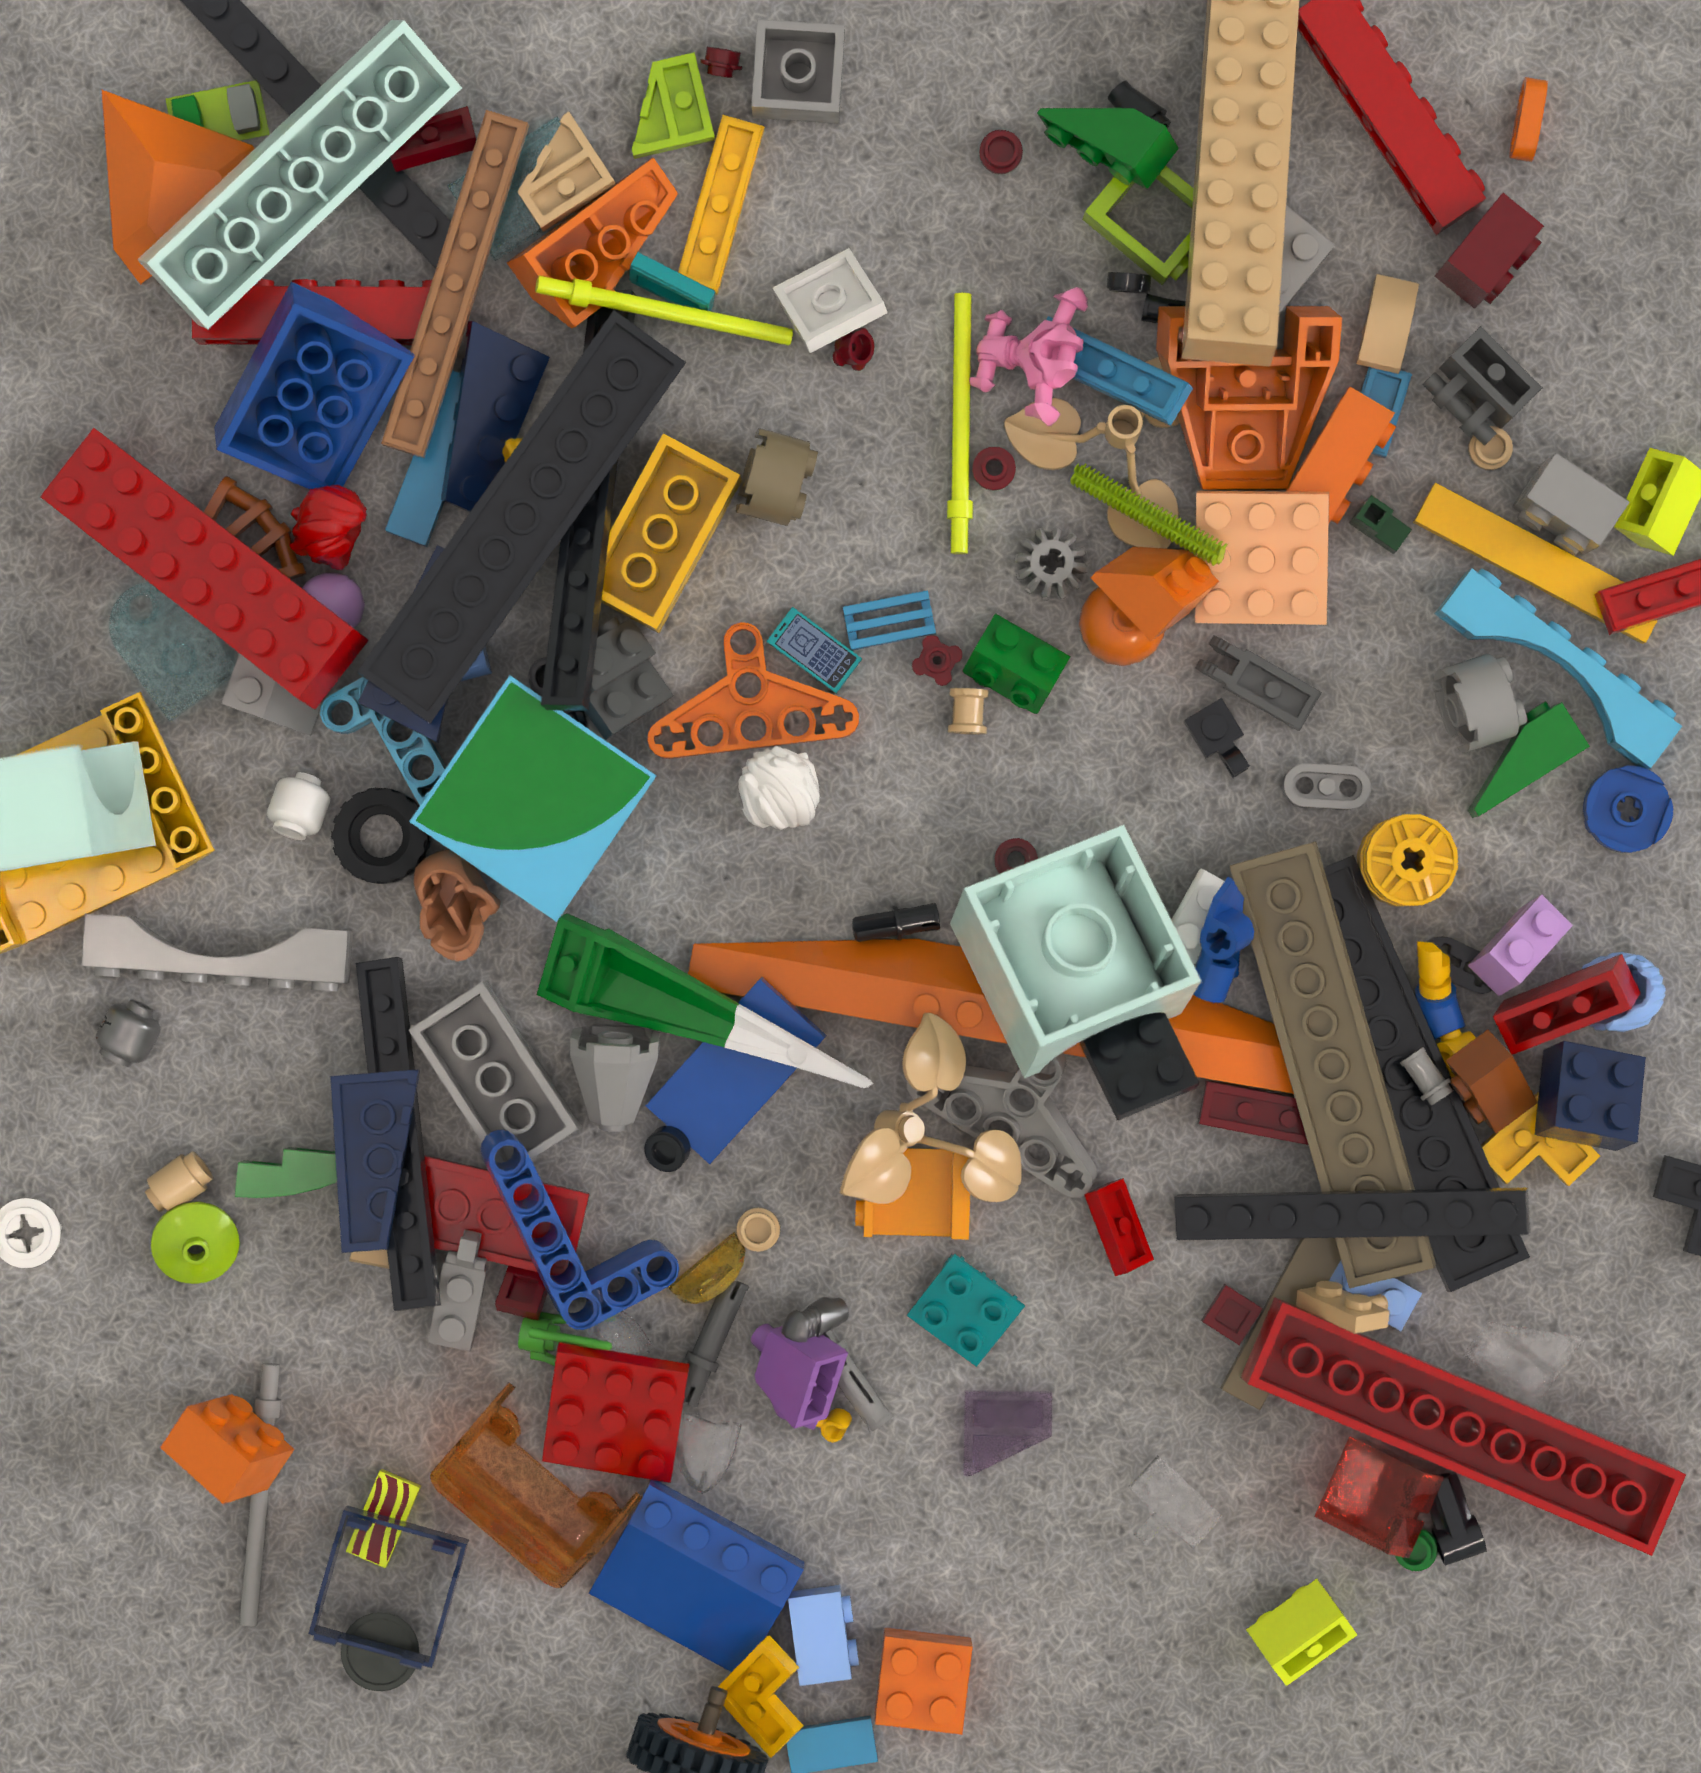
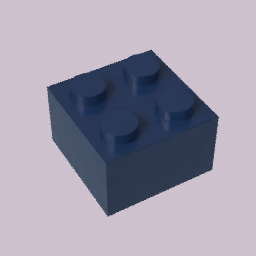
[1534,1041,1646,1151]

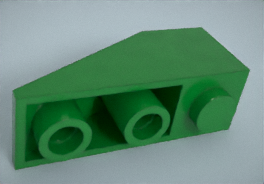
[1037,108,1179,189]

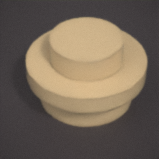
[1468,426,1513,470]
[736,1208,780,1252]

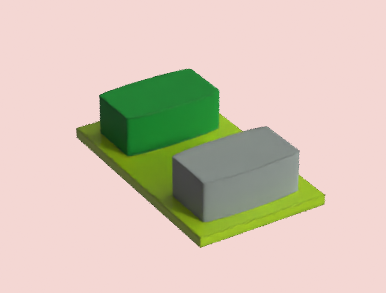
[165,80,270,141]

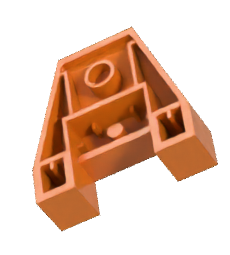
[1156,306,1342,490]

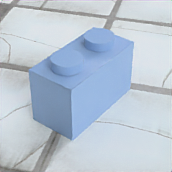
[788,1585,859,1686]

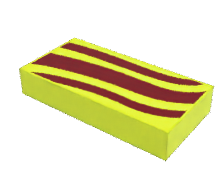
[346,1469,421,1568]

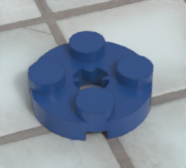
[1583,765,1673,853]

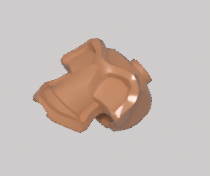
[414,849,500,961]

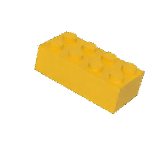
[601,433,742,633]

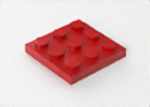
[542,1342,690,1483]

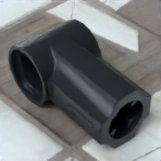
[1419,1471,1487,1566]

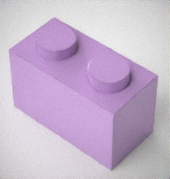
[1468,895,1573,996]

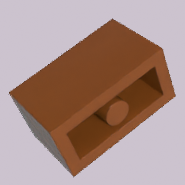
[1446,1029,1538,1134]

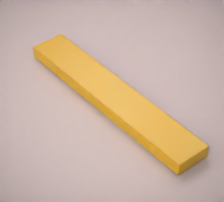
[1413,483,1658,644]

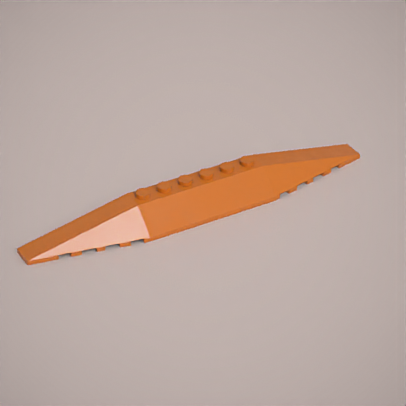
[688,939,1294,1094]

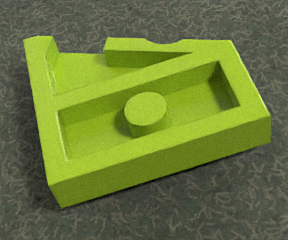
[632,52,715,159]

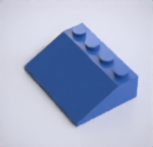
[214,282,414,490]
[589,1480,804,1672]

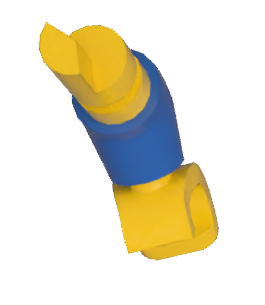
[1415,941,1476,1078]

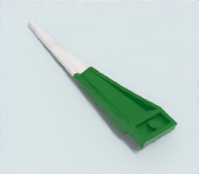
[536,913,873,1088]

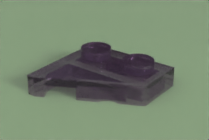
[963,1390,1052,1476]

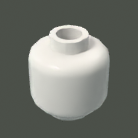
[267,772,330,840]

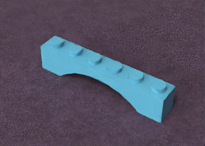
[1434,568,1682,769]

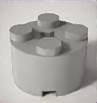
[1434,654,1527,753]

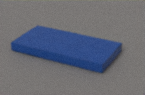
[645,977,827,1164]

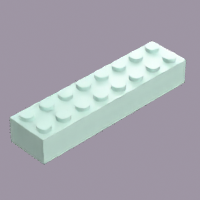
[137,20,462,329]

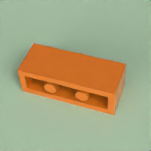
[1286,387,1396,524]

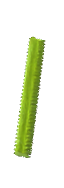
[1070,463,1227,566]

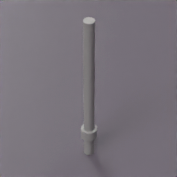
[239,1363,281,1627]

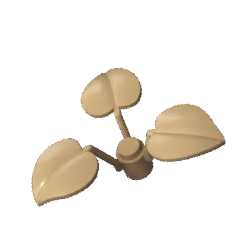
[1004,357,1180,548]
[840,1013,1021,1204]

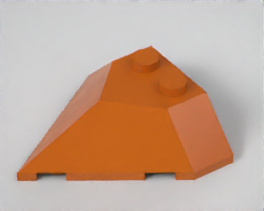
[102,90,255,285]

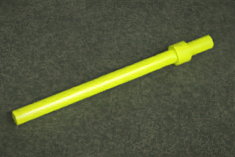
[535,275,793,346]
[947,293,973,554]

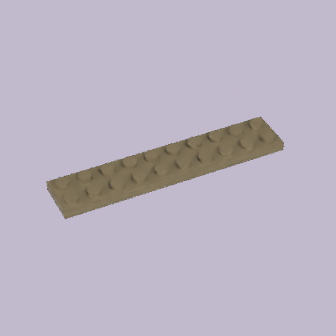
[1230,841,1436,1289]

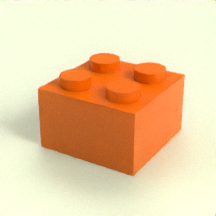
[160,1394,295,1504]
[874,1628,973,1735]

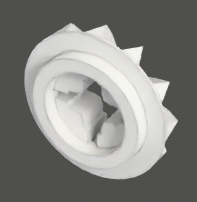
[0,1198,62,1268]

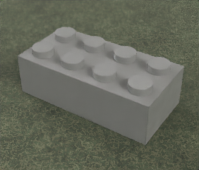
[408,981,582,1163]

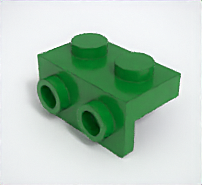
[963,613,1071,714]

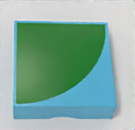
[409,675,656,922]

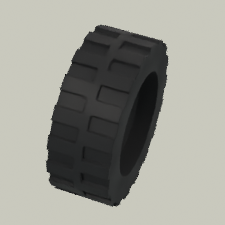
[331,788,431,884]

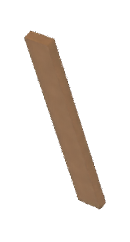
[381,110,529,459]

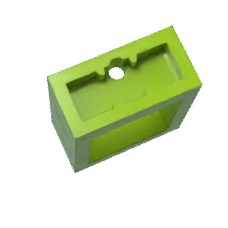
[1082,166,1194,285]

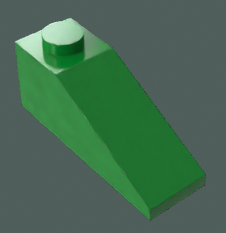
[1468,701,1590,818]

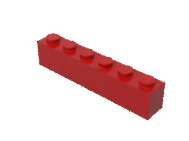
[1297,0,1486,235]
[192,279,432,346]

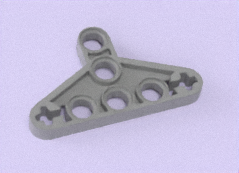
[907,1052,1097,1198]

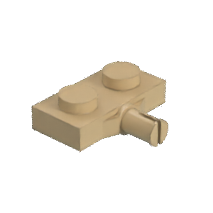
[1296,1281,1389,1334]

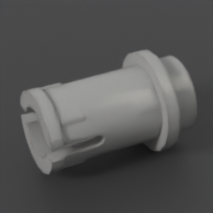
[1400,1047,1453,1106]

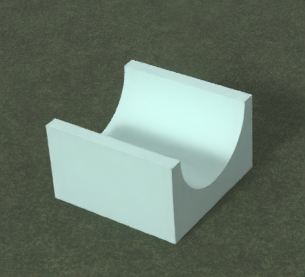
[0,741,156,872]
[950,825,1201,1079]

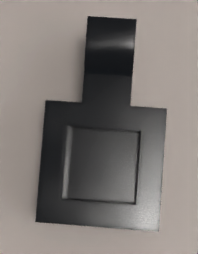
[1184,698,1250,778]

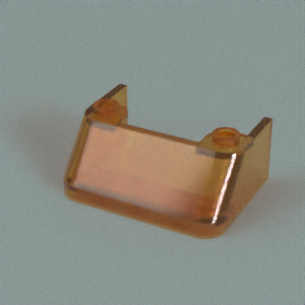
[430,1382,643,1588]

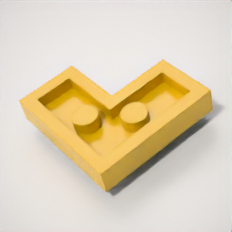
[1481,1092,1601,1186]
[718,1635,804,1758]

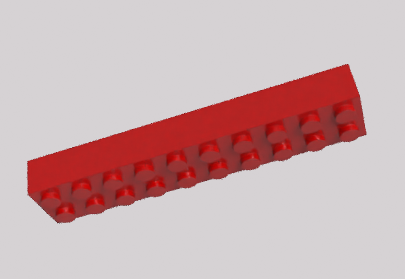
[1240,1297,1686,1556]

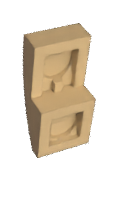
[1356,274,1419,374]

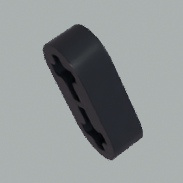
[1426,936,1493,994]

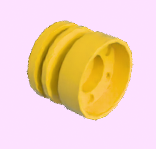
[1357,814,1458,907]

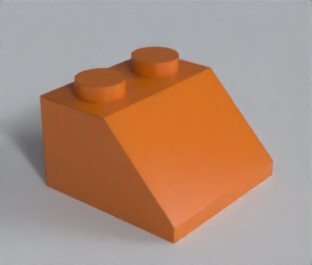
[1090,546,1220,641]

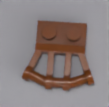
[204,476,306,580]

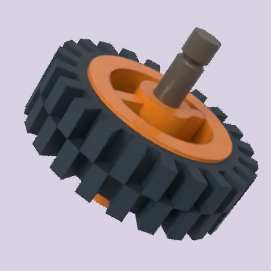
[626,1686,769,1773]

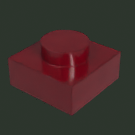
[495,1266,548,1320]
[1201,1284,1263,1346]

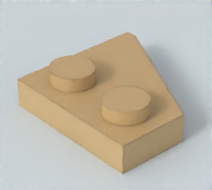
[518,112,616,232]

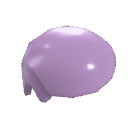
[302,573,365,628]

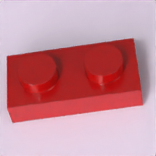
[1084,1178,1154,1276]

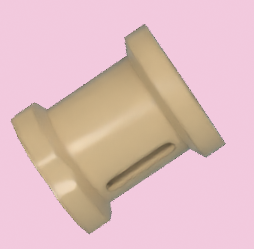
[948,688,988,734]

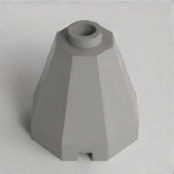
[570,1024,660,1132]

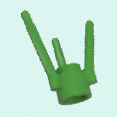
[518,1312,618,1366]

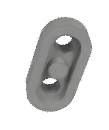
[1282,763,1371,810]

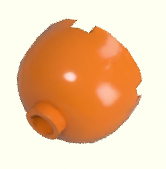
[1079,587,1165,666]

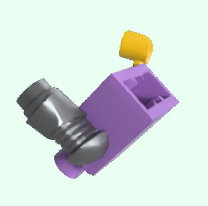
[751,1296,852,1443]

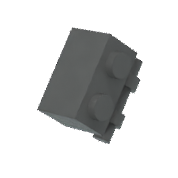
[1422,326,1543,446]

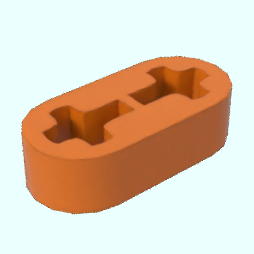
[1509,77,1548,162]

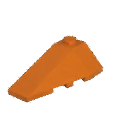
[507,157,678,329]

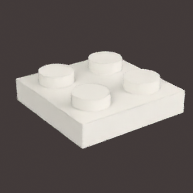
[773,248,888,353]

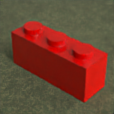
[1493,954,1641,1055]

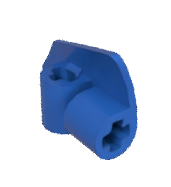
[1193,877,1254,1003]

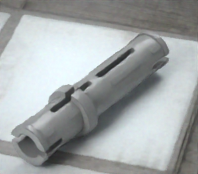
[823,1330,894,1433]

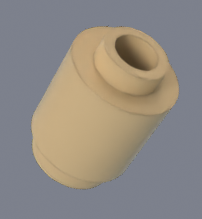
[145,1151,213,1212]

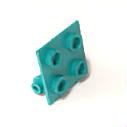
[906,1254,1025,1367]

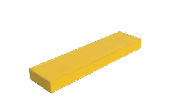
[678,115,765,295]

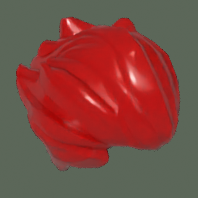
[289,485,367,570]

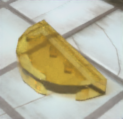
[667,1232,746,1304]

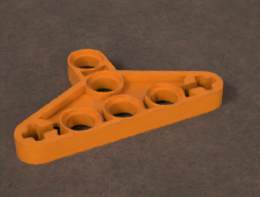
[647,622,859,759]

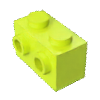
[1614,448,1701,556]
[1246,1579,1357,1686]

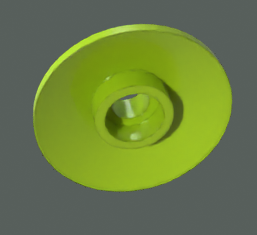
[151,1202,240,1284]

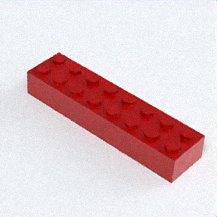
[40,428,369,710]

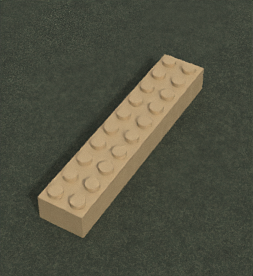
[1182,0,1299,367]

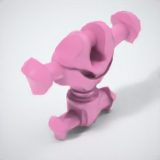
[969,287,1088,426]

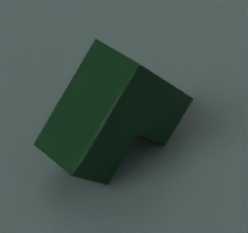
[1349,495,1412,554]

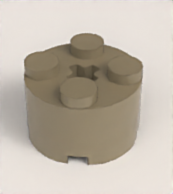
[736,428,818,526]

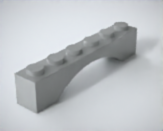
[81,914,353,991]

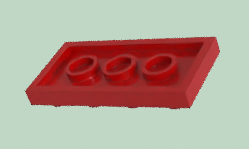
[424,1155,590,1276]

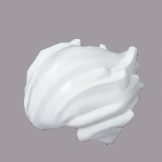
[738,746,820,830]

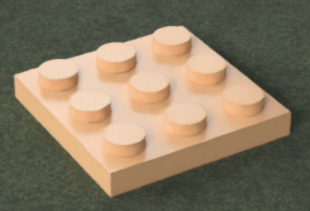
[1195,491,1329,625]

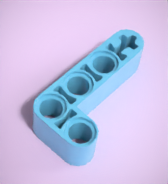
[320,677,446,805]

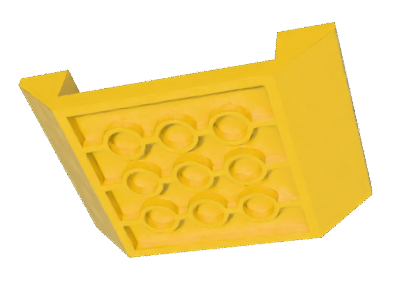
[0,692,215,954]

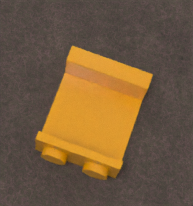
[855,1148,970,1240]

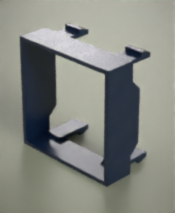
[308,1506,469,1670]

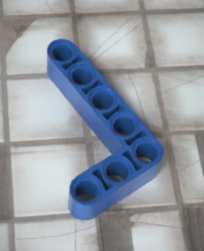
[480,1130,679,1330]

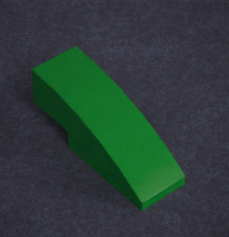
[235,1147,337,1198]

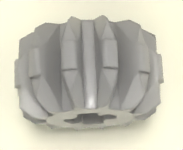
[1014,526,1088,601]

